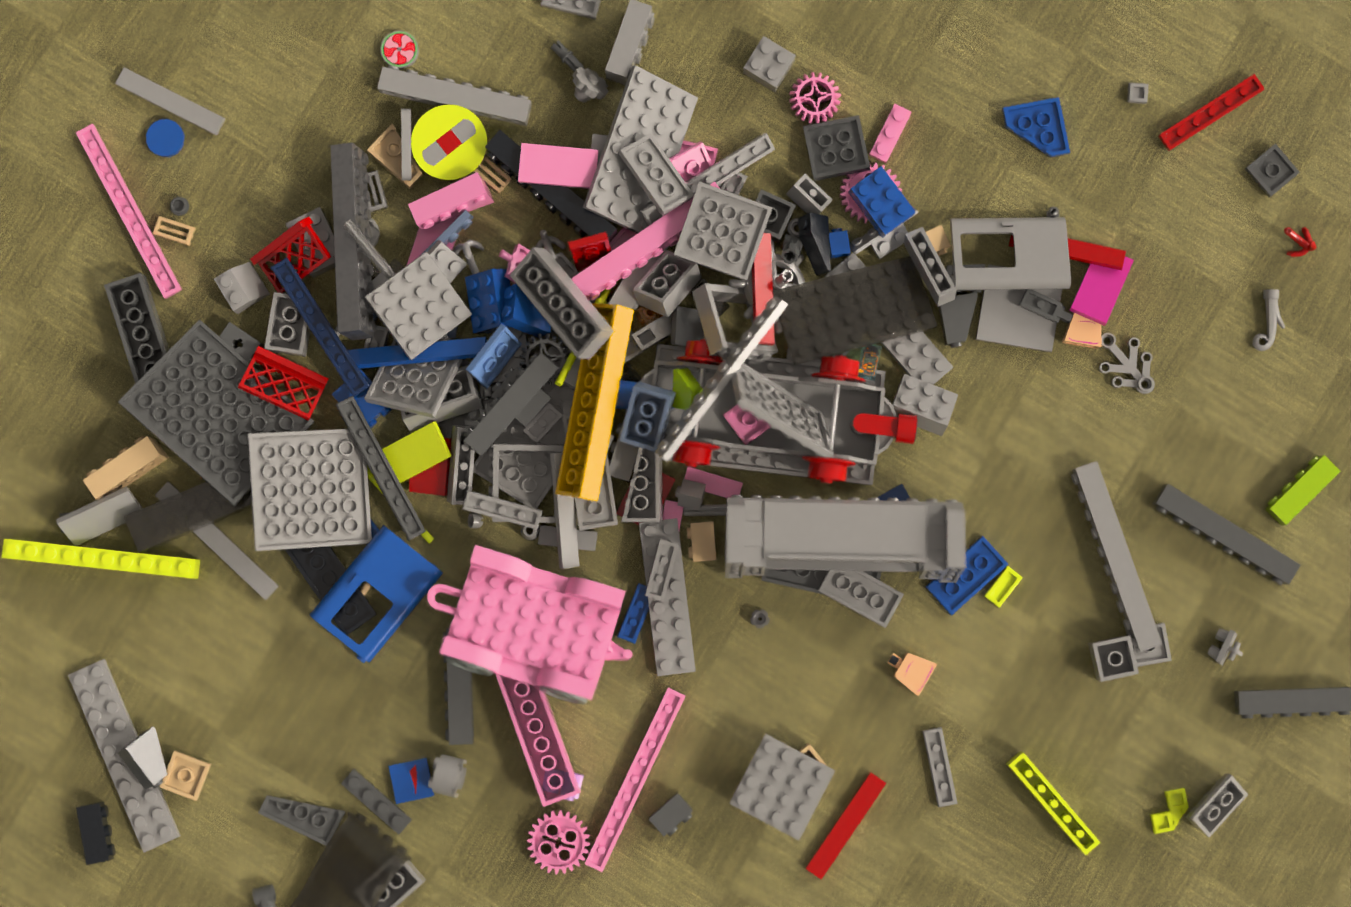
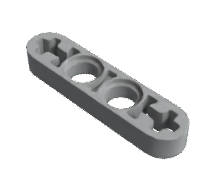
[401,109,411,181]

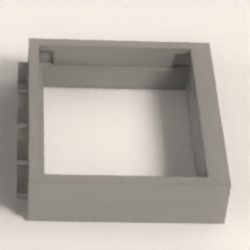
[692,283,778,361]
[489,444,563,523]

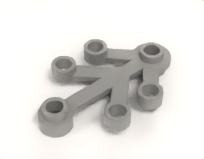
[1099,333,1155,394]

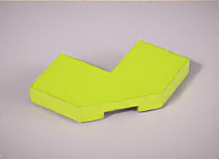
[1150,788,1189,834]

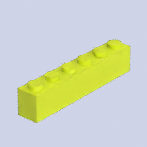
[1006,751,1101,855]

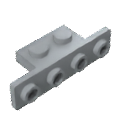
[850,205,918,259]

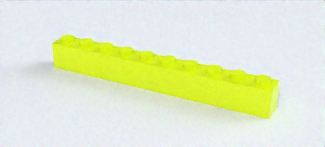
[1,539,200,579]

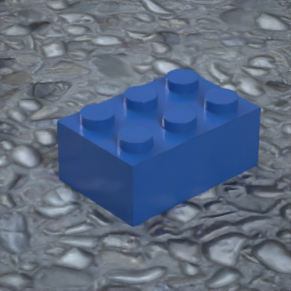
[848,166,916,238]
[465,269,510,333]

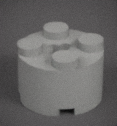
[428,754,467,798]

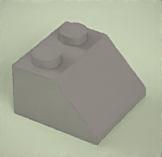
[214,262,270,314]

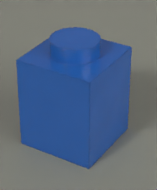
[829,228,851,258]

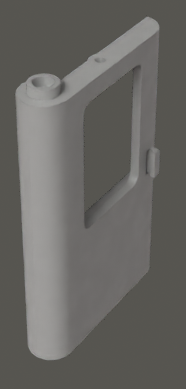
[950,217,1071,290]

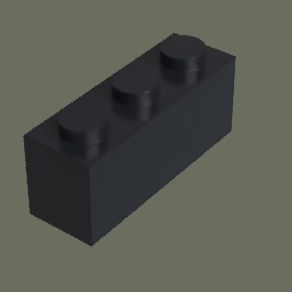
[76,801,116,865]

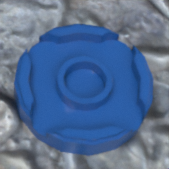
[146,119,185,157]

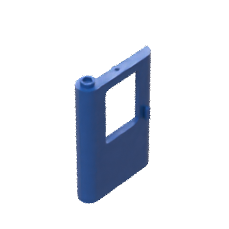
[309,525,443,663]

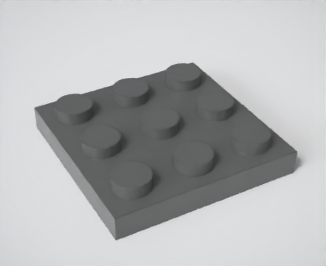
[803,115,870,181]

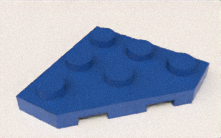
[1002,97,1070,157]

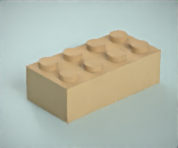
[83,436,169,500]

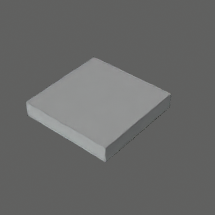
[1125,623,1172,667]

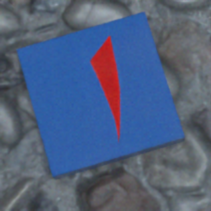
[389,758,435,804]

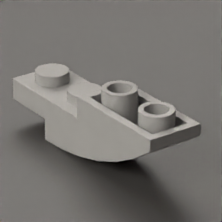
[624,313,672,363]

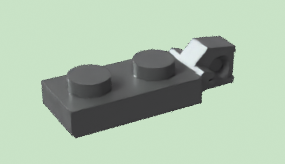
[1019,290,1073,323]

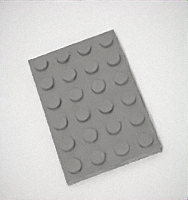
[732,363,834,458]

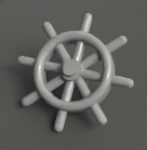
[729,239,819,334]

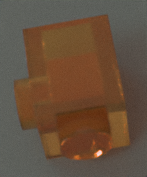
[636,306,663,326]

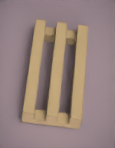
[473,156,512,194]
[153,216,196,246]

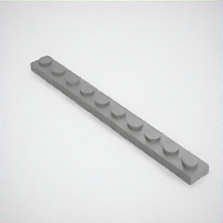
[656,296,788,462]

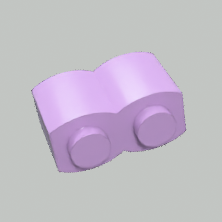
[542,767,584,801]

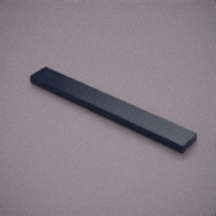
[271,257,370,397]

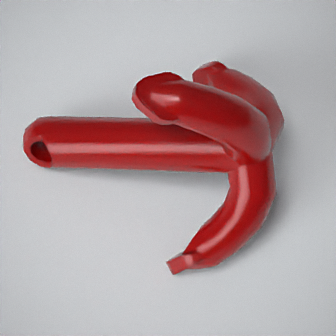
[1284,227,1316,257]

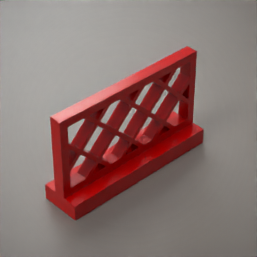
[250,216,332,293]
[238,346,329,421]

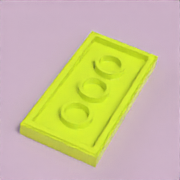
[382,421,452,483]

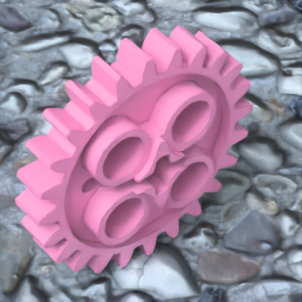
[840,163,902,224]
[527,810,590,874]

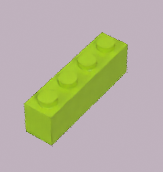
[1265,455,1341,526]

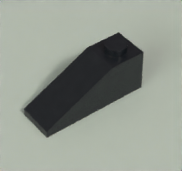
[798,212,831,276]

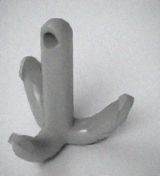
[535,230,566,259]
[453,240,484,275]

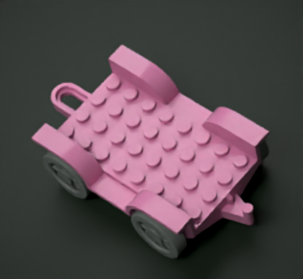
[427,545,632,705]

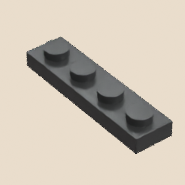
[341,769,413,834]

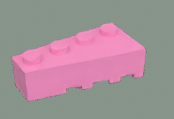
[408,172,494,229]

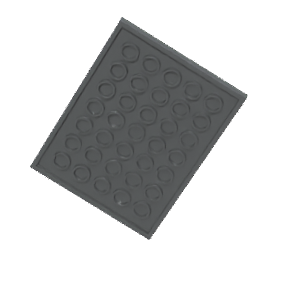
[118,320,314,506]

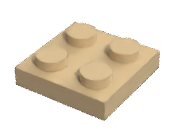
[160,750,211,801]

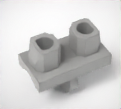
[1208,629,1243,666]

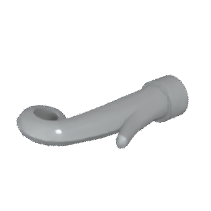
[1252,289,1285,351]

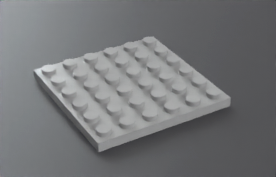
[247,429,372,551]

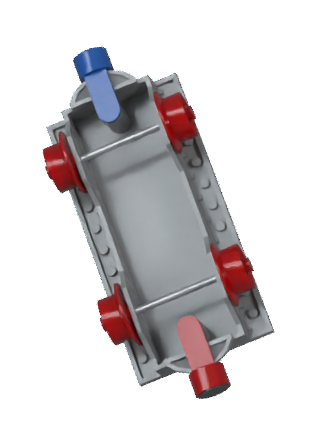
[615,339,918,485]

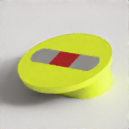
[411,105,487,180]

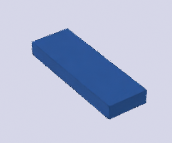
[617,583,649,644]

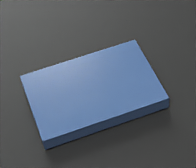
[466,324,522,389]

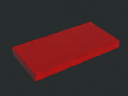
[568,232,611,272]

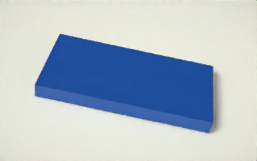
[925,536,1009,616]

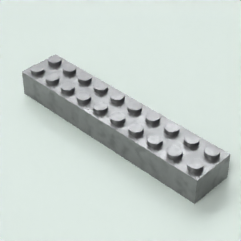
[330,142,376,340]

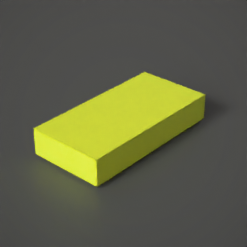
[984,566,1023,608]

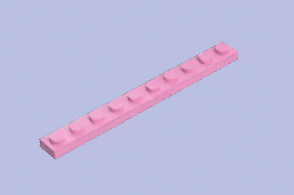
[76,124,182,299]
[585,687,685,872]

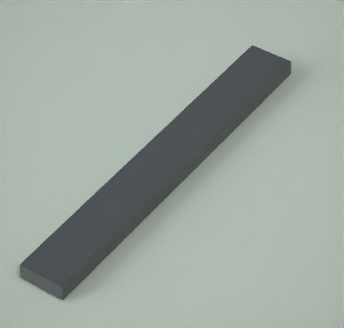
[335,396,426,541]

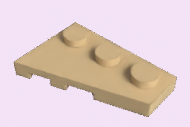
[367,123,422,189]

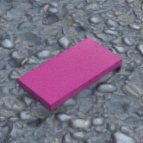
[1069,256,1134,326]

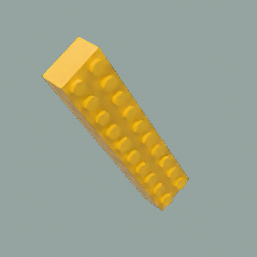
[555,303,634,501]

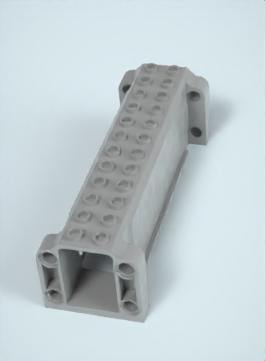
[725,495,966,583]

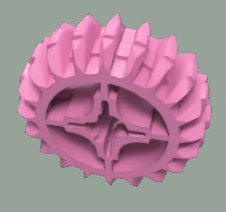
[789,72,841,124]

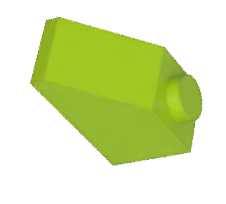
[672,368,703,410]

